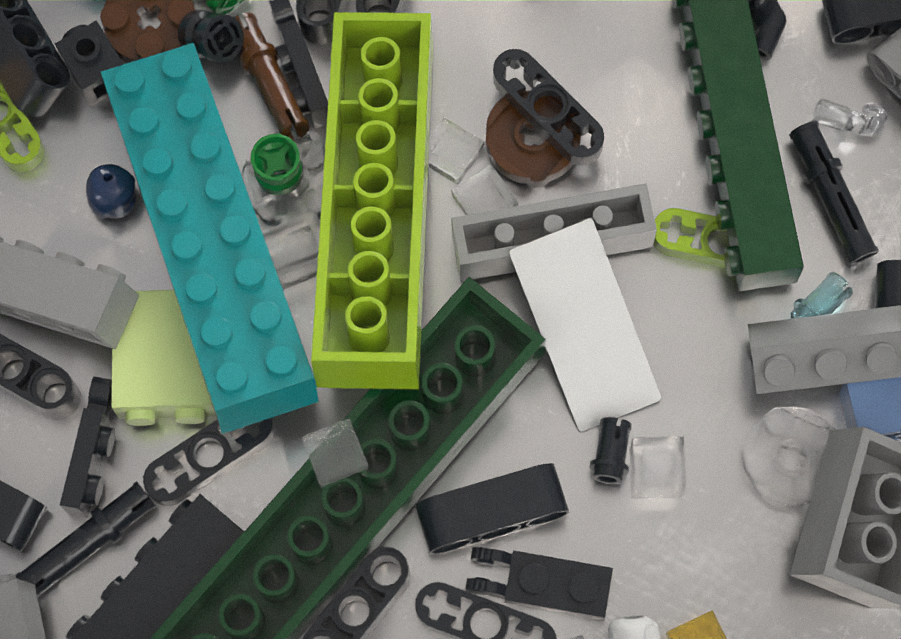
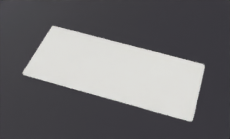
[509,218,661,432]

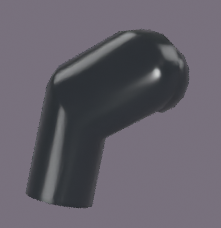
[748,0,787,60]

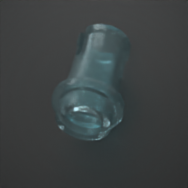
[790,272,853,319]

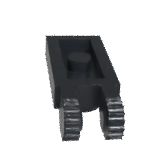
[465,547,613,620]

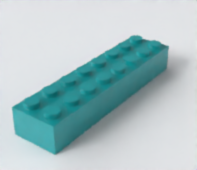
[101,43,319,434]

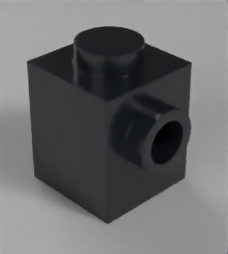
[55,20,124,107]

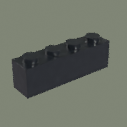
[66,494,244,639]

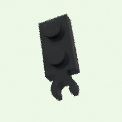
[269,0,328,129]
[60,376,115,518]

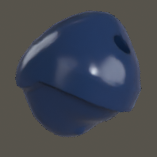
[86,164,136,219]

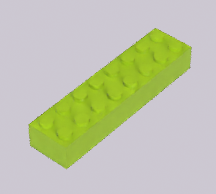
[311,12,433,389]

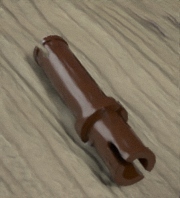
[234,12,310,141]

